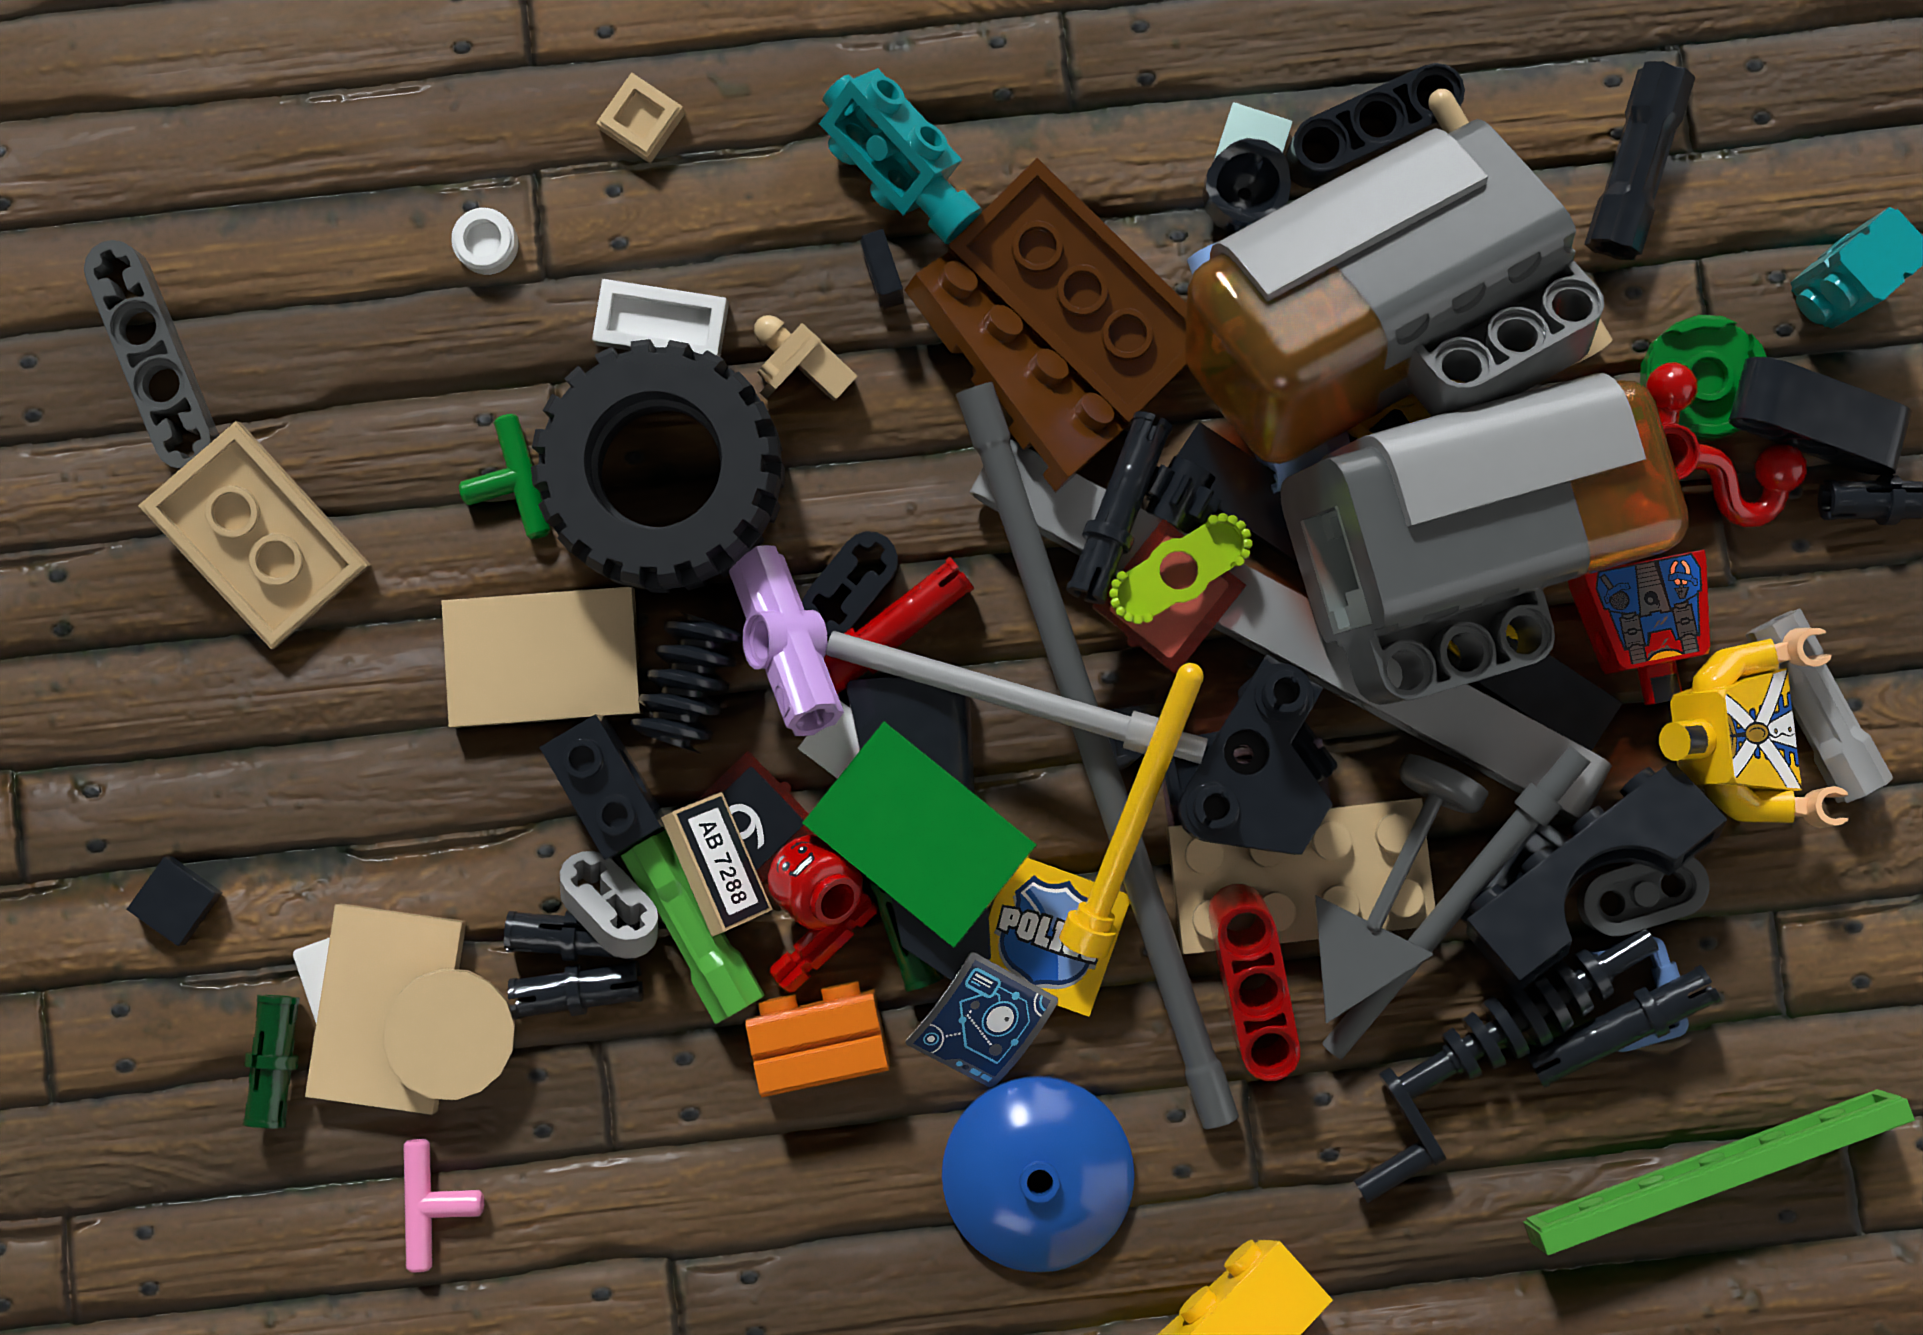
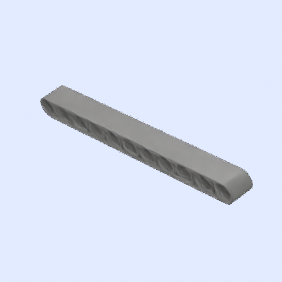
[969,439,1612,822]

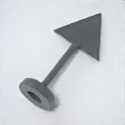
[1315,754,1488,1024]

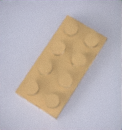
[1166,798,1435,954]

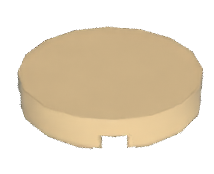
[382,969,515,1100]

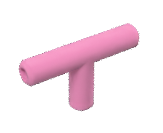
[404,1139,484,1273]

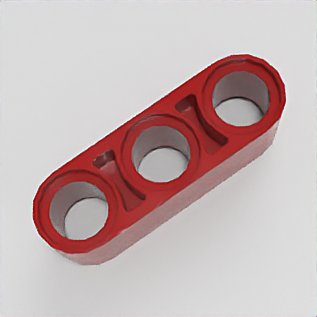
[1209,884,1300,1081]

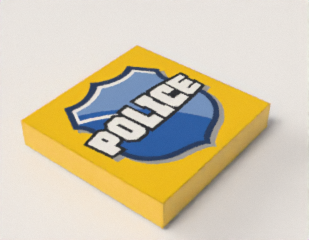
[989,858,1130,1017]

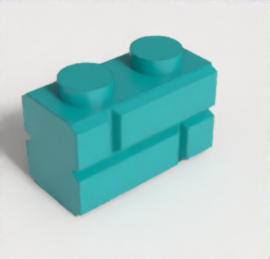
[1790,207,1923,329]

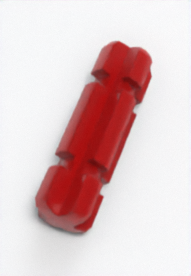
[769,890,878,993]

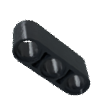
[1285,63,1465,189]
[1729,357,1912,475]

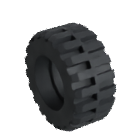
[531,339,785,593]

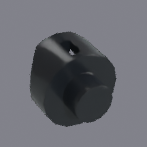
[1202,138,1291,234]

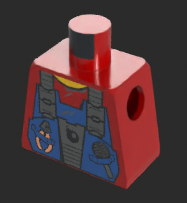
[1568,550,1710,705]

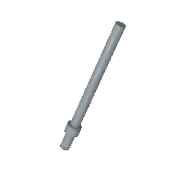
[826,631,1208,764]

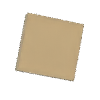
[596,72,686,164]

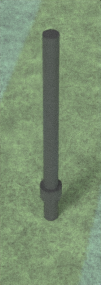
[1322,746,1591,1060]

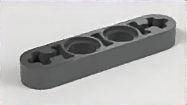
[84,240,219,470]

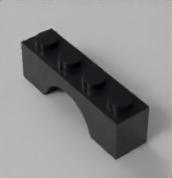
[1466,761,1727,993]

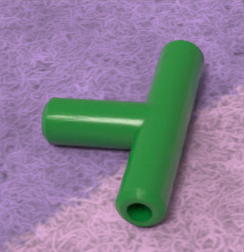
[459,414,551,539]

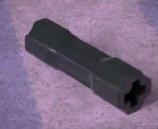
[1584,61,1696,260]

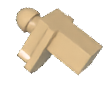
[754,315,857,401]

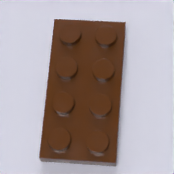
[948,158,1210,425]

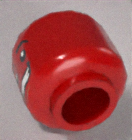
[768,834,863,930]

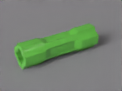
[621,830,765,1024]

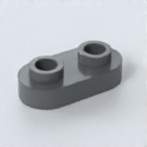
[1577,857,1710,936]

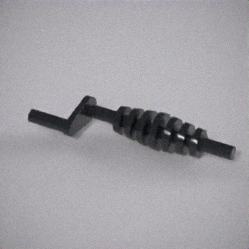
[1354,929,1659,1203]

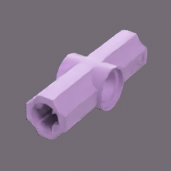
[729,545,844,736]

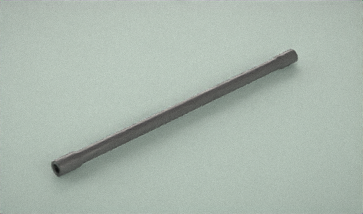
[956,382,1239,1129]

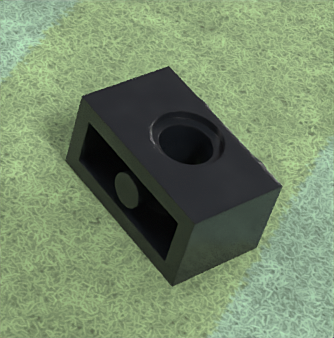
[539,714,665,860]

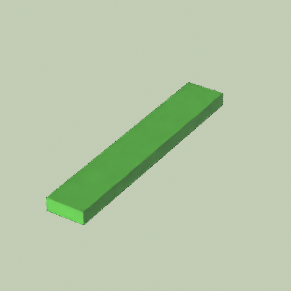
[1523,1089,1915,1255]

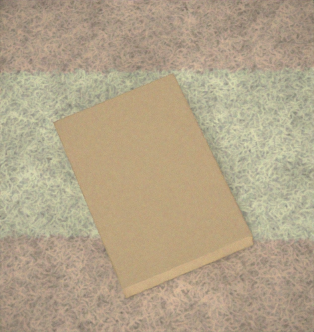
[138,421,371,649]
[441,587,643,728]
[305,904,467,1115]

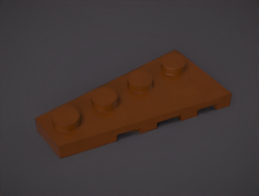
[904,251,1128,493]

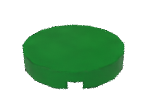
[1640,315,1767,442]

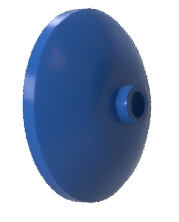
[942,1076,1134,1272]

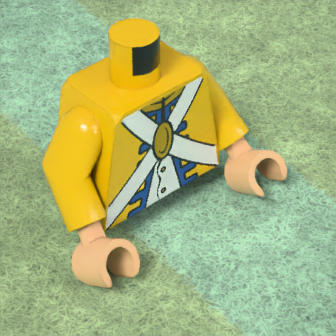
[1659,628,1849,828]

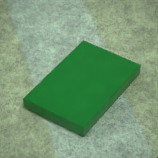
[802,722,1037,948]

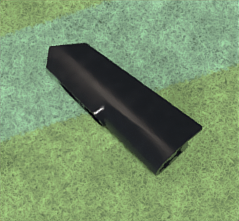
[846,677,991,981]

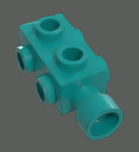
[819,68,982,244]

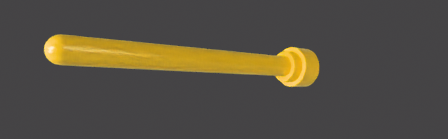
[1059,663,1204,959]

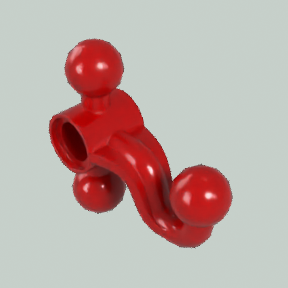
[1622,362,1807,539]

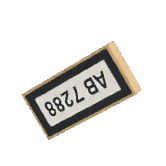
[661,792,773,937]

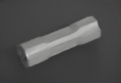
[1745,608,1893,803]

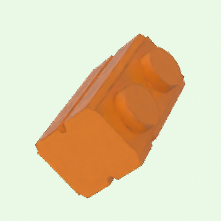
[745,981,890,1098]

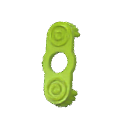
[1109,513,1252,624]

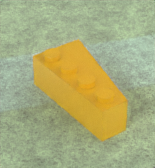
[1157,1240,1333,1335]

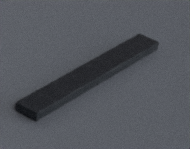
[1176,421,1623,751]

